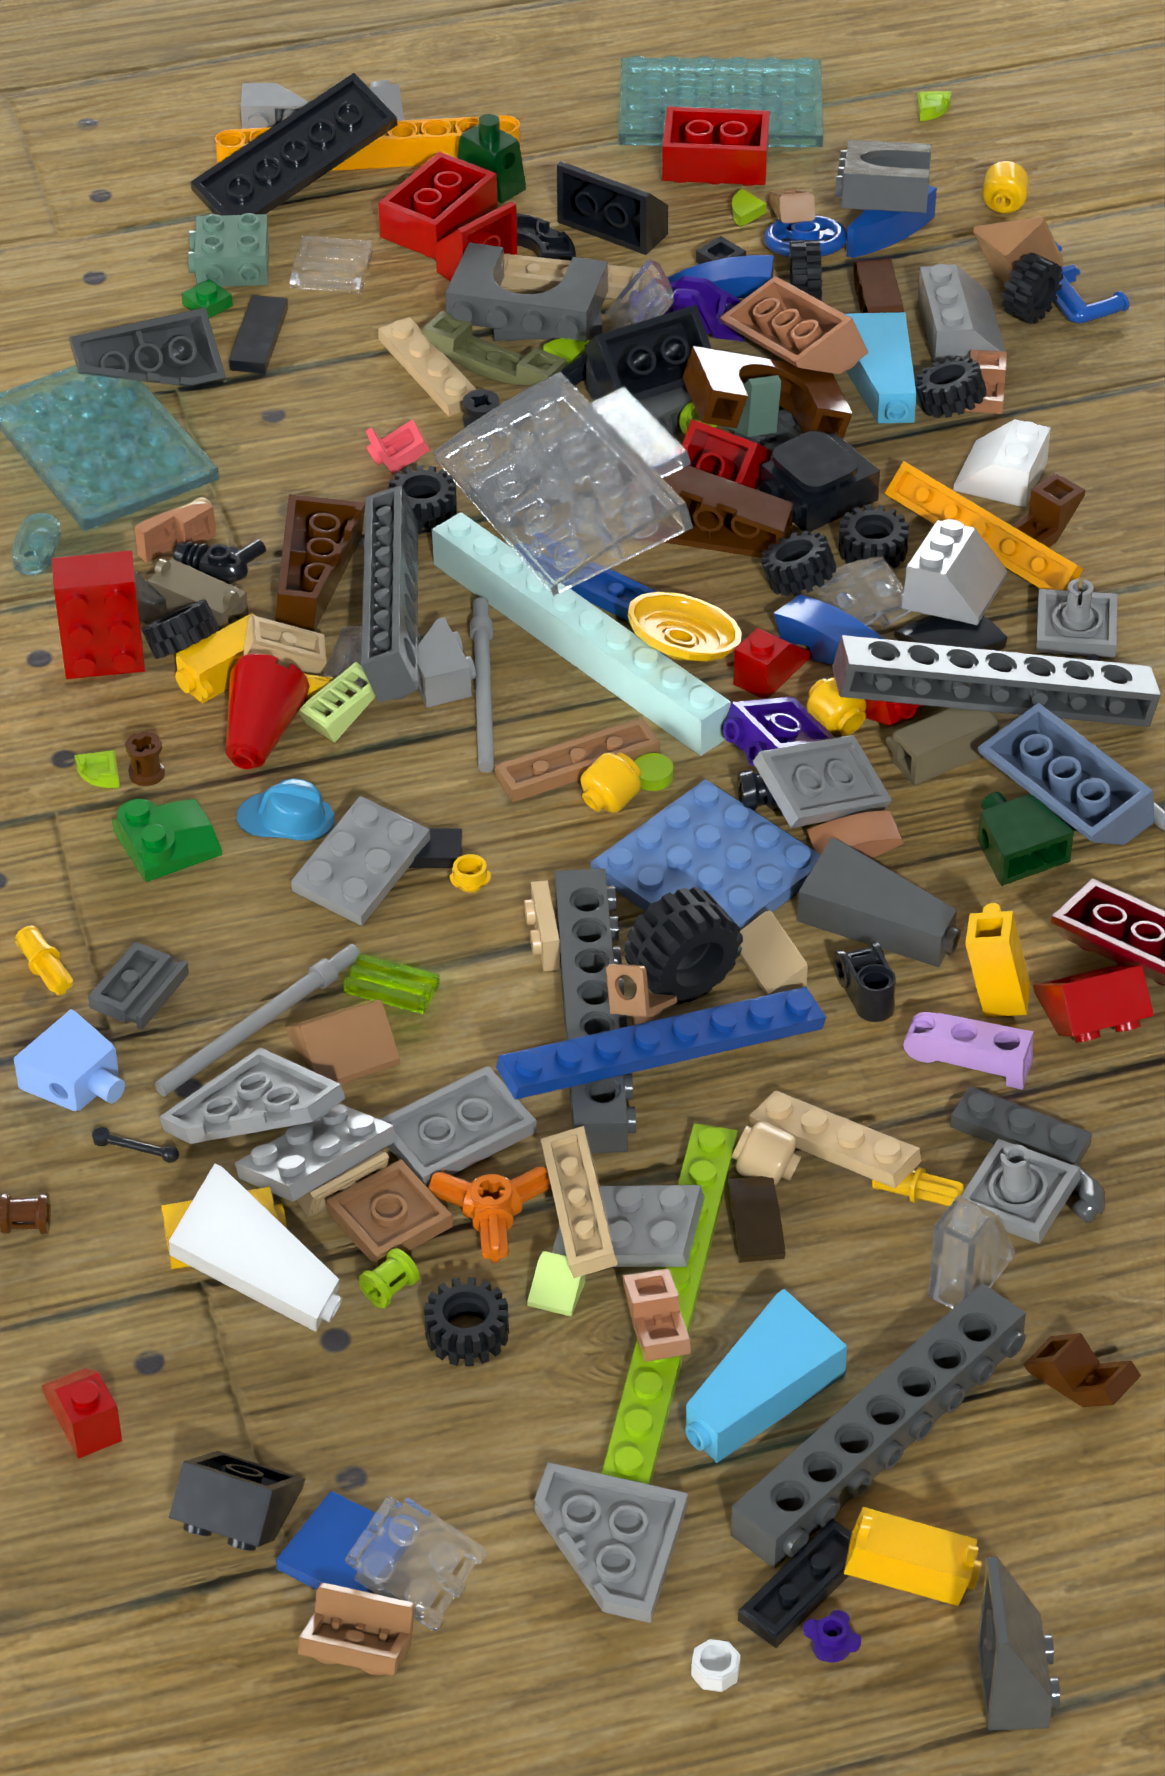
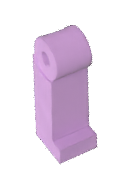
[903,1012,1033,1090]

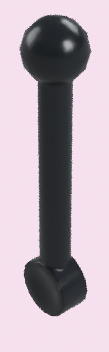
[92,1127,179,1163]

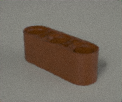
[853,258,904,313]

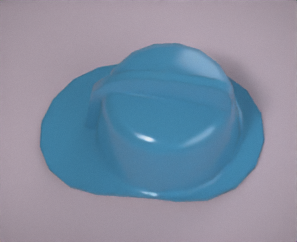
[236,778,335,841]

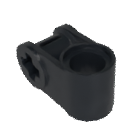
[833,941,896,1022]

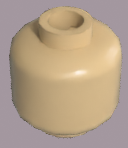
[731,1121,801,1186]

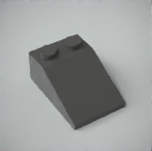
[977,1557,1060,1730]

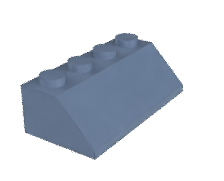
[978,703,1154,845]

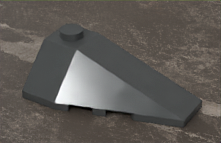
[68,307,226,387]

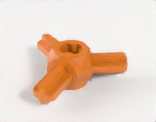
[428,1167,551,1263]

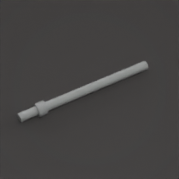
[469,597,494,772]
[154,944,361,1097]

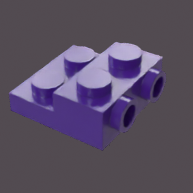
[722,696,835,766]

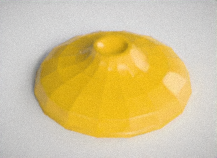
[627,592,742,662]

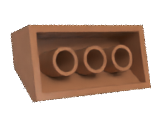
[720,276,868,374]

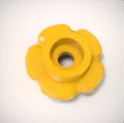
[450,854,491,893]

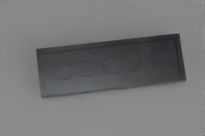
[191,73,398,216]

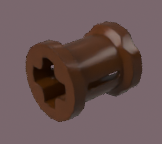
[125,732,165,786]
[0,1193,51,1234]

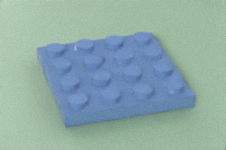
[591,779,820,931]

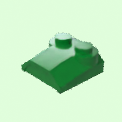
[112,798,222,882]

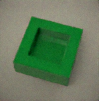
[182,279,233,318]

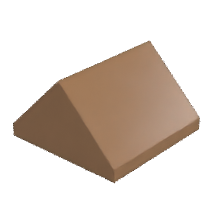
[974,217,1063,282]
[286,999,400,1084]

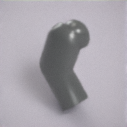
[1072,1164,1105,1223]

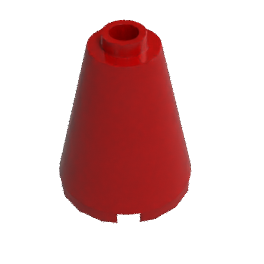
[226,654,310,770]

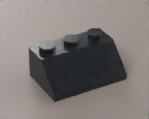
[557,161,669,255]
[584,305,712,407]

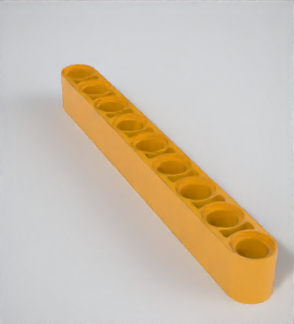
[215,115,520,171]

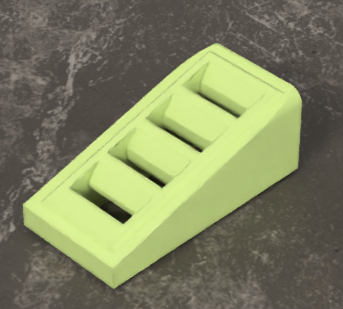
[298,662,376,743]

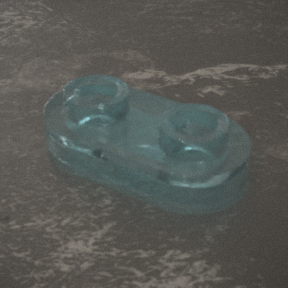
[11,513,61,575]

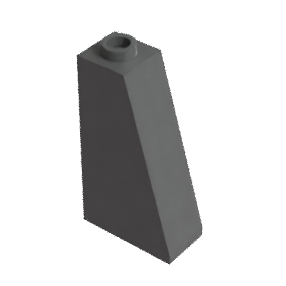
[797,838,961,967]

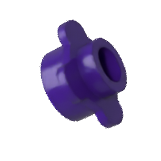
[803,1610,861,1663]

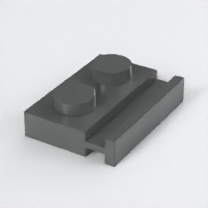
[88,941,189,1030]

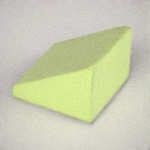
[527,1251,585,1317]

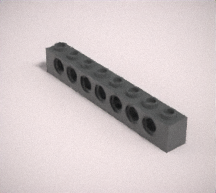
[361,485,418,703]
[832,635,1161,727]
[555,869,636,1153]
[731,1283,1026,1569]

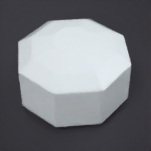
[691,1639,740,1692]

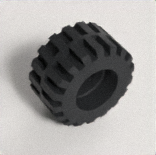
[624,887,743,1004]

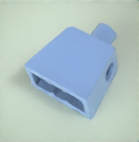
[14,1009,125,1111]

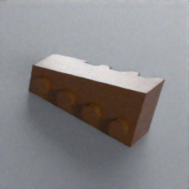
[633,450,793,558]
[275,494,366,632]

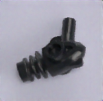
[174,539,266,585]

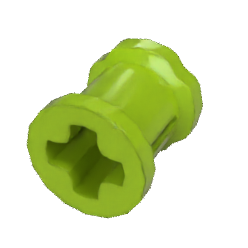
[358,1248,420,1309]

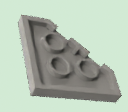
[159,1048,346,1144]
[534,1462,688,1623]

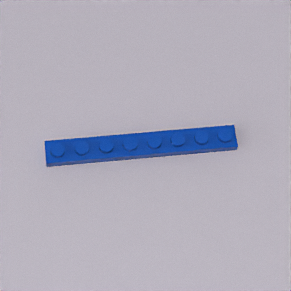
[496,987,826,1100]

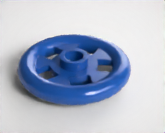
[764,215,848,257]

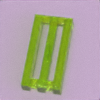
[343,954,440,1014]

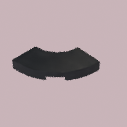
[517,214,576,261]

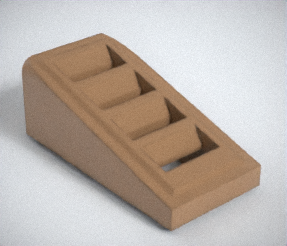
[768,189,815,224]

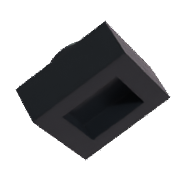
[696,236,746,264]

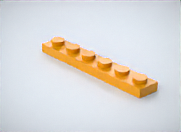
[884,461,1084,591]

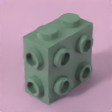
[188,213,269,286]

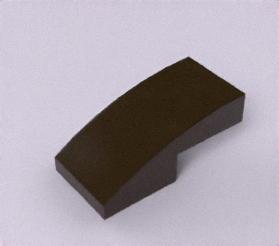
[727,1176,786,1263]

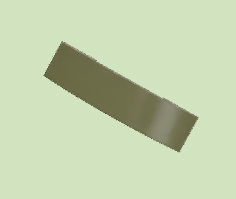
[422,311,567,385]

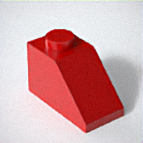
[733,628,811,699]
[41,1368,122,1459]

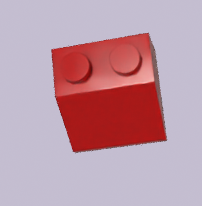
[435,201,518,282]
[676,419,773,489]
[1033,965,1154,1043]

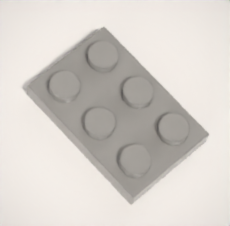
[753,735,892,828]
[291,796,430,926]
[380,1066,537,1188]
[235,1103,397,1202]
[552,1185,705,1267]

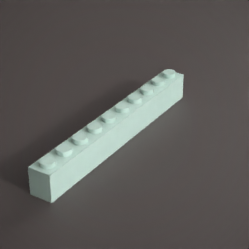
[432,512,731,756]

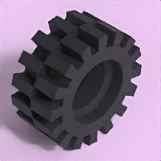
[789,240,822,301]
[1002,253,1063,324]
[915,357,987,418]
[388,465,457,532]
[839,505,909,573]
[761,531,836,596]
[142,599,220,659]
[424,1277,509,1366]

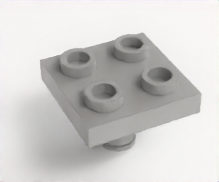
[1036,579,1118,657]
[957,1139,1080,1244]

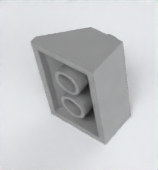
[918,264,1006,364]
[902,519,1007,625]

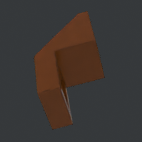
[1012,473,1085,548]
[1023,1333,1141,1407]

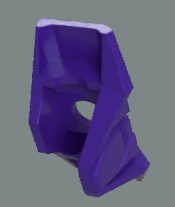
[632,276,745,341]

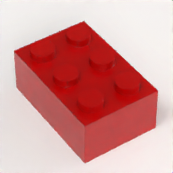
[662,106,770,186]
[378,151,498,259]
[52,550,145,679]

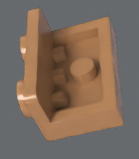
[298,1583,415,1676]

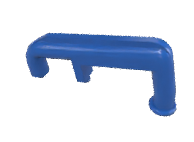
[1054,241,1130,323]

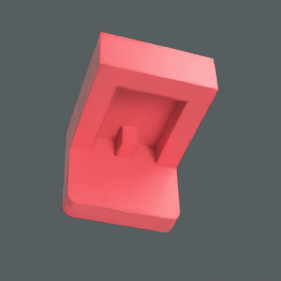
[365,419,431,474]

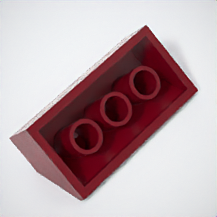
[1051,878,1165,986]

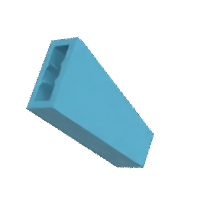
[845,312,916,423]
[685,1289,847,1463]

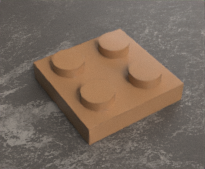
[326,1159,453,1268]

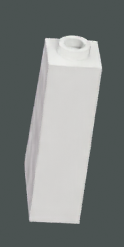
[169,1164,343,1332]

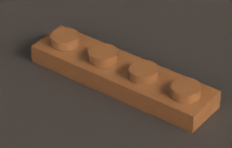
[495,717,660,802]

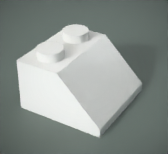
[953,419,1051,508]

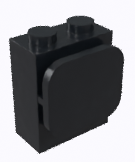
[759,431,880,532]

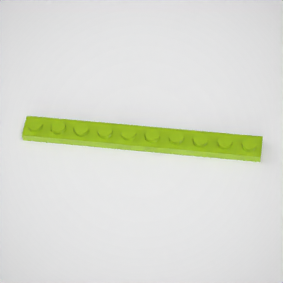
[602,1123,738,1485]

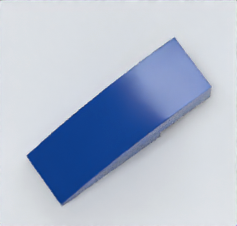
[846,185,937,258]
[665,255,774,299]
[774,595,884,665]

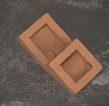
[965,349,1007,414]
[134,503,216,563]
[807,811,904,859]
[623,1268,691,1362]

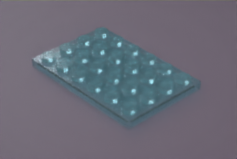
[619,56,823,147]
[0,365,219,531]

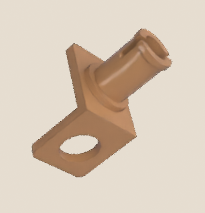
[606,964,677,1025]

